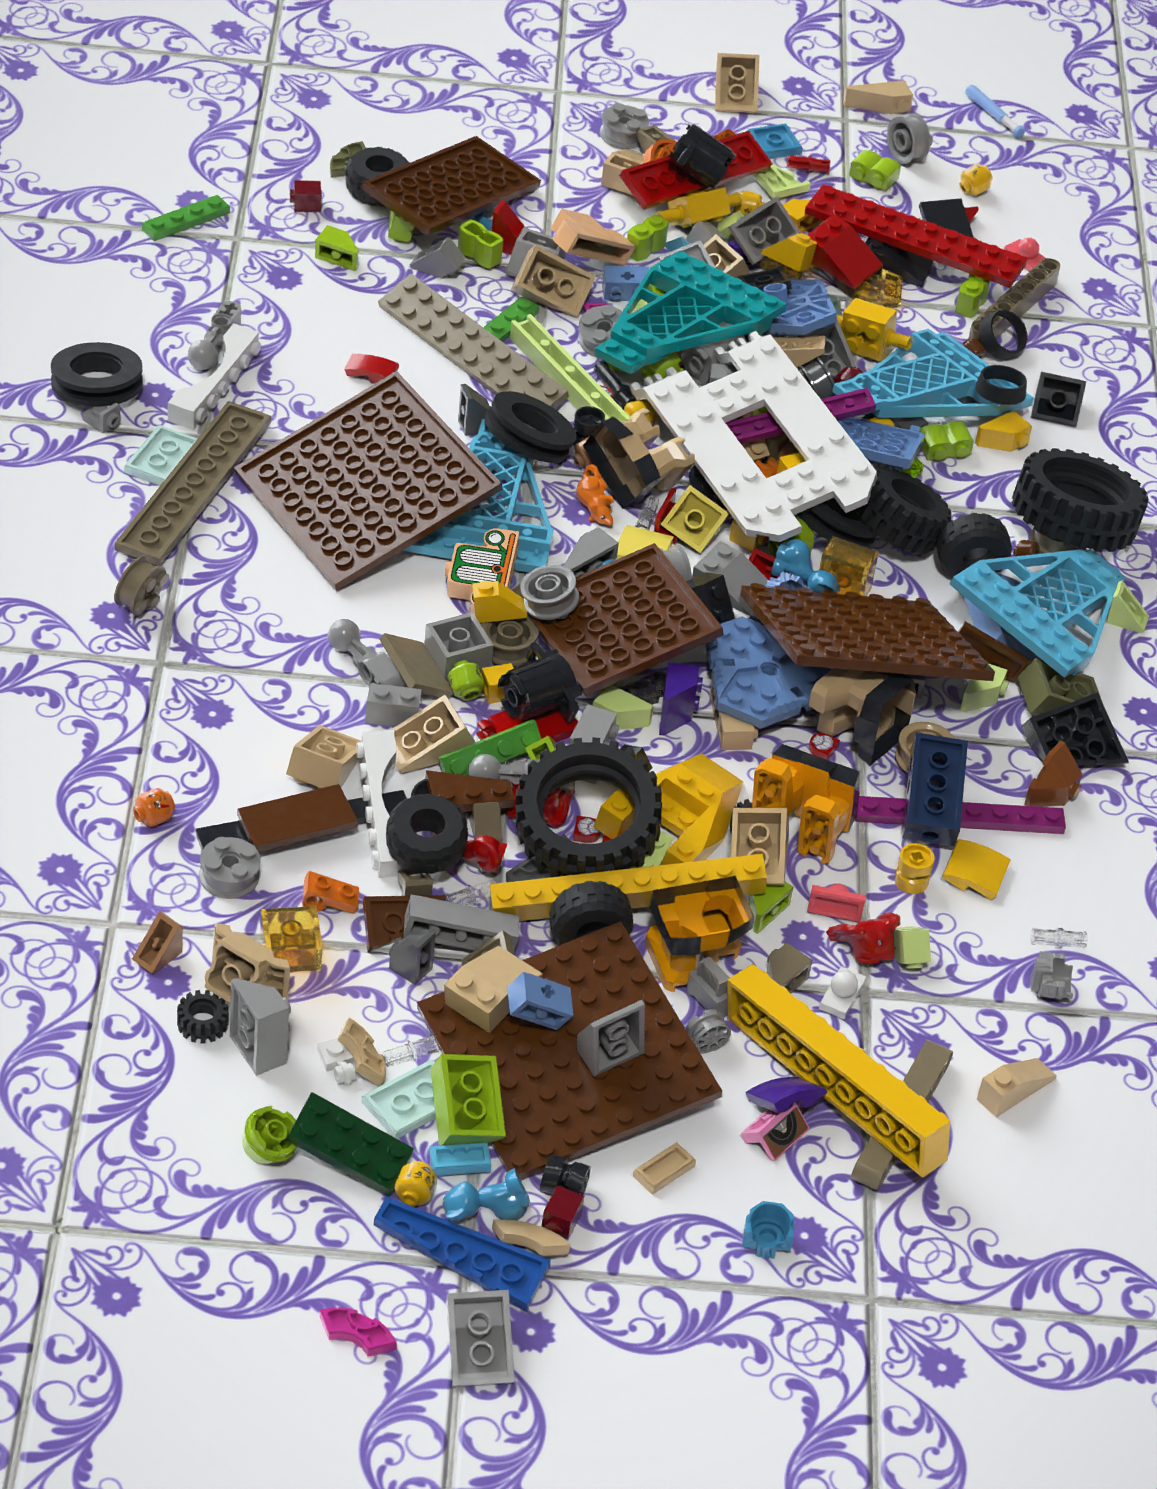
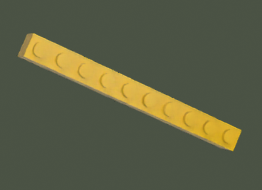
[490,854,767,921]

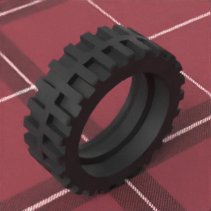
[1012,448,1149,552]
[516,737,662,877]

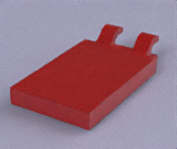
[476,709,578,756]

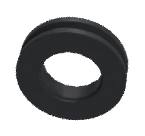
[50,342,143,407]
[485,391,576,463]
[797,498,878,550]

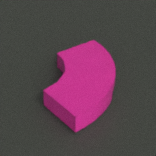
[319,1308,397,1357]

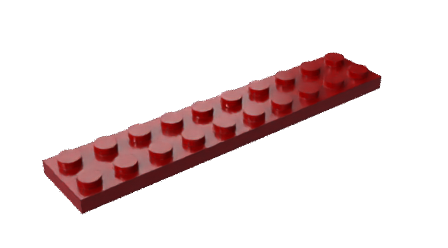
[804,184,1028,288]

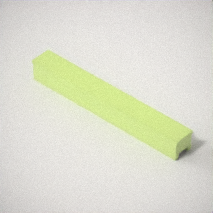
[510,314,630,422]

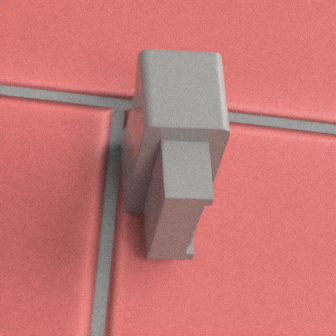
[686,956,730,1017]

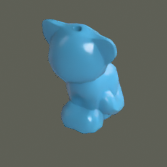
[772,539,840,593]
[442,1168,531,1221]

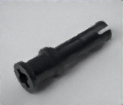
[594,361,641,410]

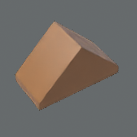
[132,911,183,974]

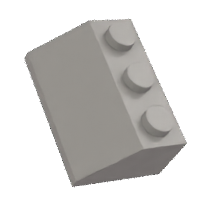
[230,978,291,1076]

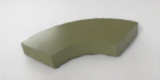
[329,141,366,178]

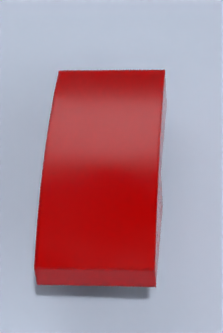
[344,354,400,383]

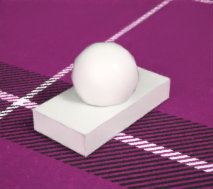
[819,966,866,1019]

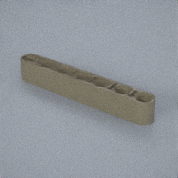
[968,258,1061,343]
[851,1040,954,1191]

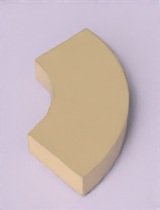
[337,1018,386,1086]
[492,1219,570,1256]

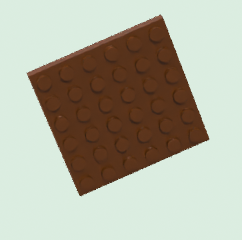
[527,543,724,696]

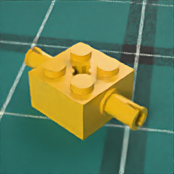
[657,187,742,228]
[837,298,913,362]

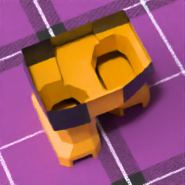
[752,744,860,864]
[645,876,754,992]

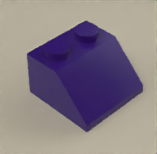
[659,662,703,736]

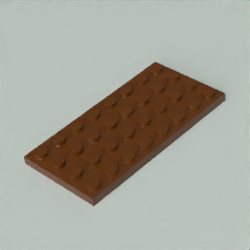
[361,136,542,236]

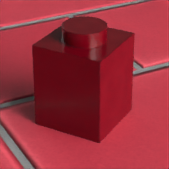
[289,180,322,212]
[541,1185,585,1239]

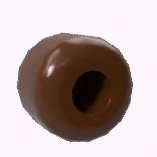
[962,339,986,359]
[1013,540,1040,556]

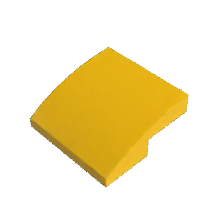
[942,839,1011,900]

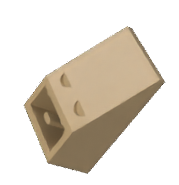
[601,149,644,197]

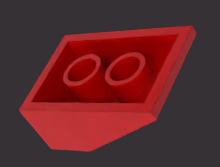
[807,214,883,290]

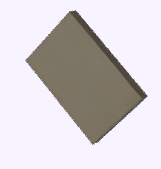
[379,633,453,699]

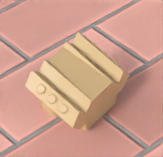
[204,923,290,1003]

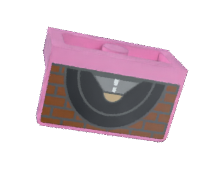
[740,1102,809,1160]

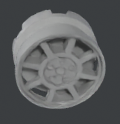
[686,1009,731,1053]

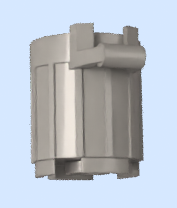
[679,321,747,385]

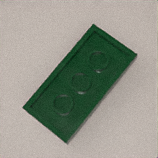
[286,1092,414,1197]

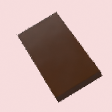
[237,784,358,852]

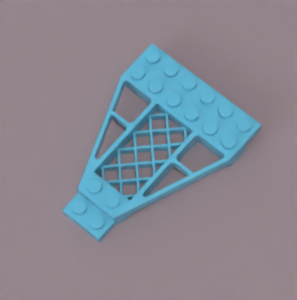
[832,328,1034,418]
[403,419,554,572]
[949,549,1127,678]

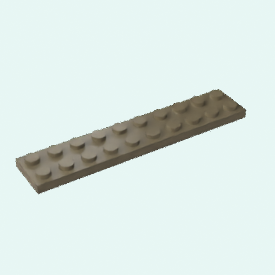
[378,273,569,409]
[115,401,271,566]

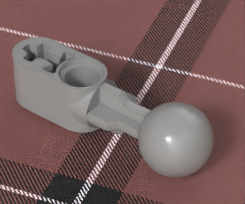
[187,301,241,370]
[328,619,407,687]
[468,754,575,791]

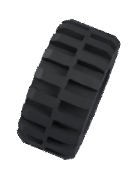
[855,468,952,554]

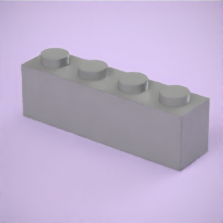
[404,894,519,951]

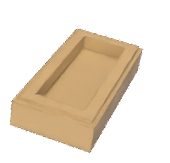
[633,1142,696,1195]

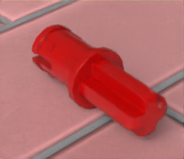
[787,155,831,174]

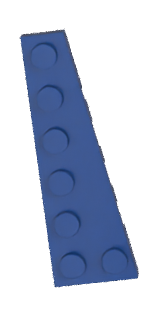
[373,1197,551,1311]

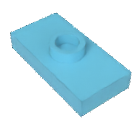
[429,1142,491,1176]

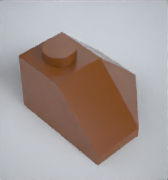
[1024,741,1082,807]

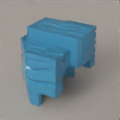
[742,1201,795,1259]

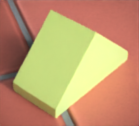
[1106,581,1149,633]

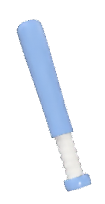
[965,85,1025,138]

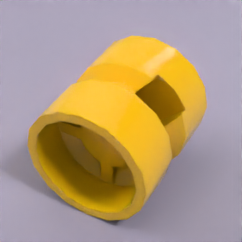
[894,843,935,894]

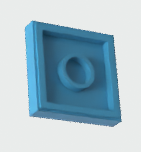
[747,123,803,159]

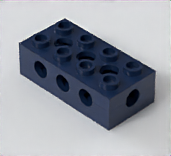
[902,733,968,847]

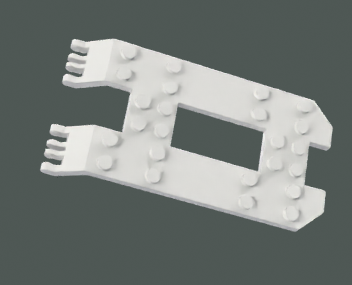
[629,331,877,542]

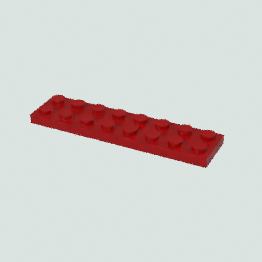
[619,130,773,210]

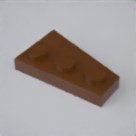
[958,621,1030,683]
[425,770,515,812]
[363,895,446,952]

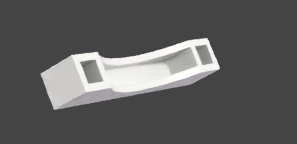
[168,323,261,430]
[356,730,409,878]

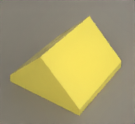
[661,485,729,553]

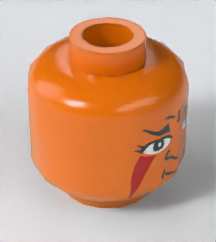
[133,788,175,827]

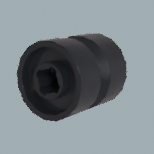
[573,406,605,447]
[540,1154,591,1196]

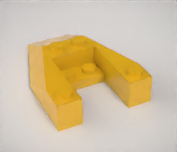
[593,753,744,865]

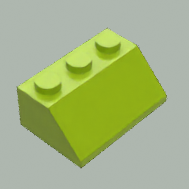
[430,1054,506,1146]

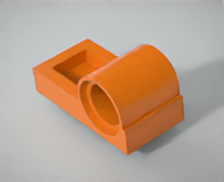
[302,871,359,914]

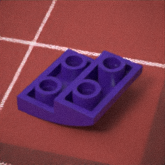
[745,1077,827,1113]

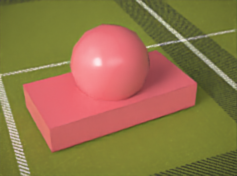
[1004,237,1046,271]
[807,884,866,922]

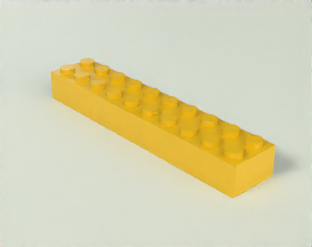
[727,964,950,1178]

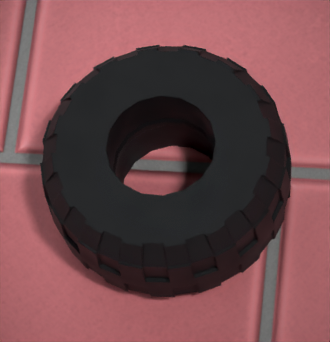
[346,147,410,207]
[936,513,1012,578]
[386,794,468,874]
[549,881,634,946]

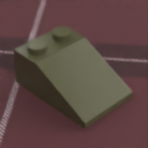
[1017,658,1104,716]

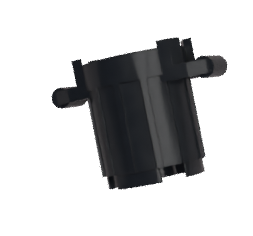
[668,123,737,189]
[498,642,582,722]

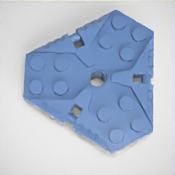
[724,279,837,337]
[705,616,833,728]

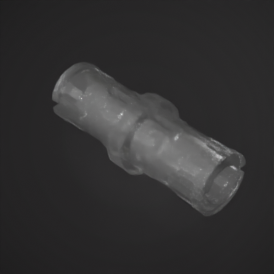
[1030,927,1088,949]

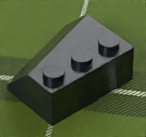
[1021,692,1129,766]

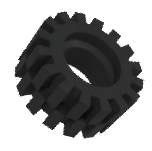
[177,990,229,1044]

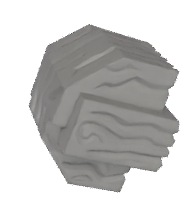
[1031,951,1073,999]

